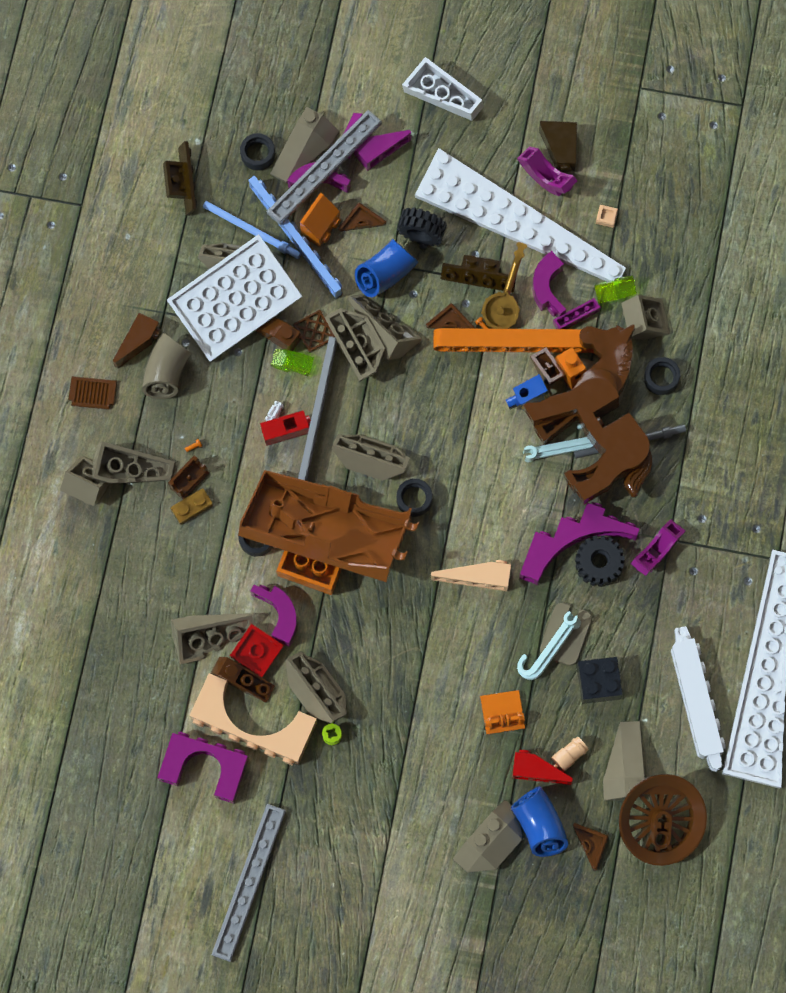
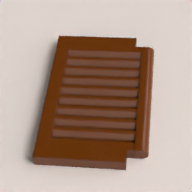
[68,376,117,410]

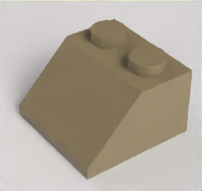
[621,295,670,340]
[60,456,110,506]

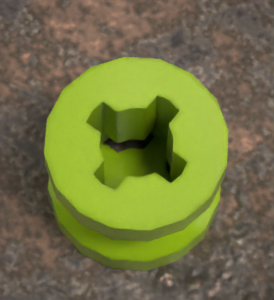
[322,723,342,746]

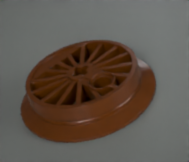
[619,774,707,866]

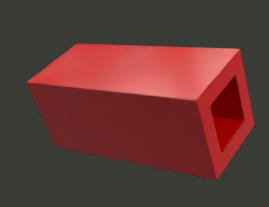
[260,410,311,446]

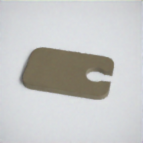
[540,603,591,666]

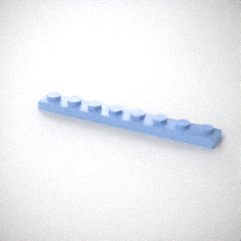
[249,176,342,299]

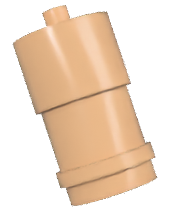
[551,737,589,772]

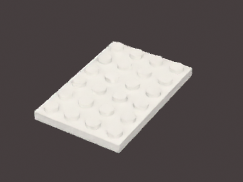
[167,234,303,362]

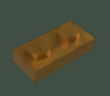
[170,488,213,525]

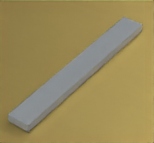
[267,110,382,226]
[298,336,337,481]
[211,804,286,962]

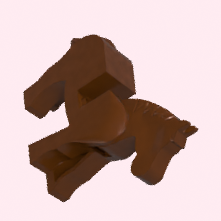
[523,324,652,505]

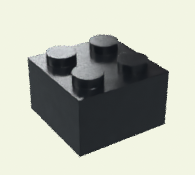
[577,657,623,704]

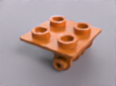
[480,690,525,735]

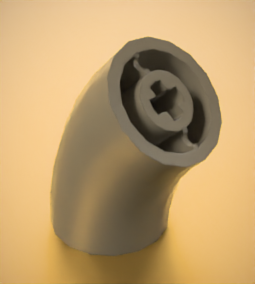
[142,333,192,399]

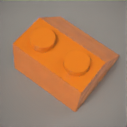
[300,193,341,247]

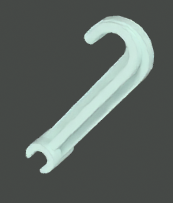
[523,423,593,462]
[517,612,581,680]

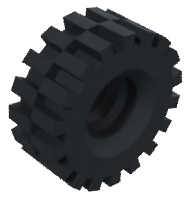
[397,208,447,246]
[575,535,625,587]

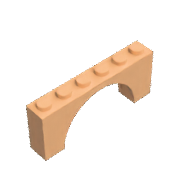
[189,673,317,766]

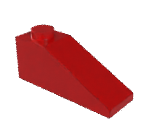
[512,750,573,785]

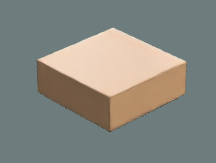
[595,205,618,228]

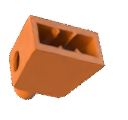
[555,348,587,390]

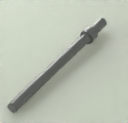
[574,425,686,459]

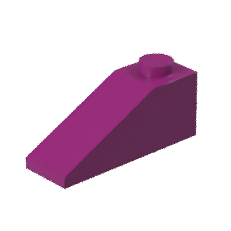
[354,130,411,171]

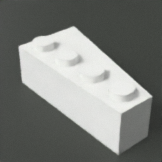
[402,57,484,121]

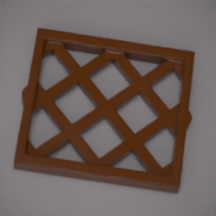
[293,310,335,353]

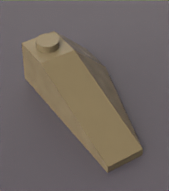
[270,107,339,183]
[348,295,422,360]
[92,442,175,484]
[171,613,253,664]
[603,721,645,801]

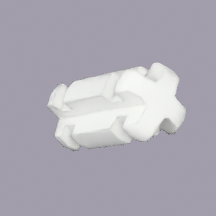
[265,401,284,421]

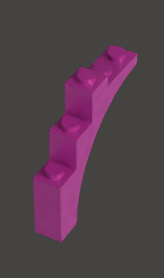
[519,502,639,585]

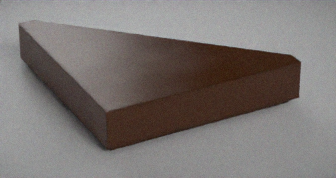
[338,203,386,232]
[426,303,475,329]
[573,823,608,871]

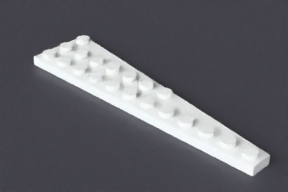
[415,148,626,286]
[722,550,786,789]

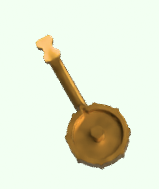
[481,242,527,329]

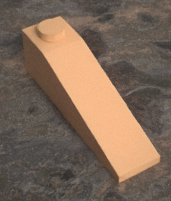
[431,560,511,591]

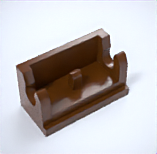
[168,455,210,499]

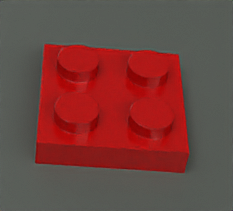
[230,624,284,678]

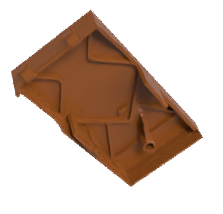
[238,470,419,582]

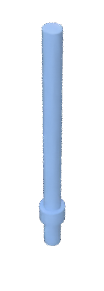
[203,201,301,259]

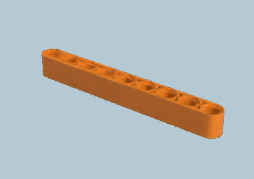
[433,328,594,353]

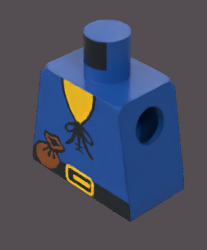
[505,374,550,411]

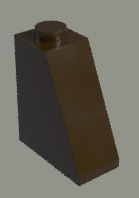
[539,121,577,172]

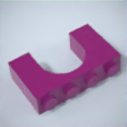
[157,732,249,804]

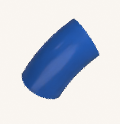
[355,238,419,298]
[511,786,568,857]

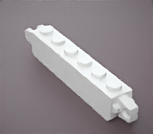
[671,626,725,772]

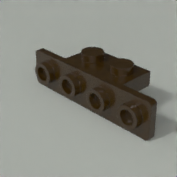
[163,141,197,216]
[440,255,516,293]

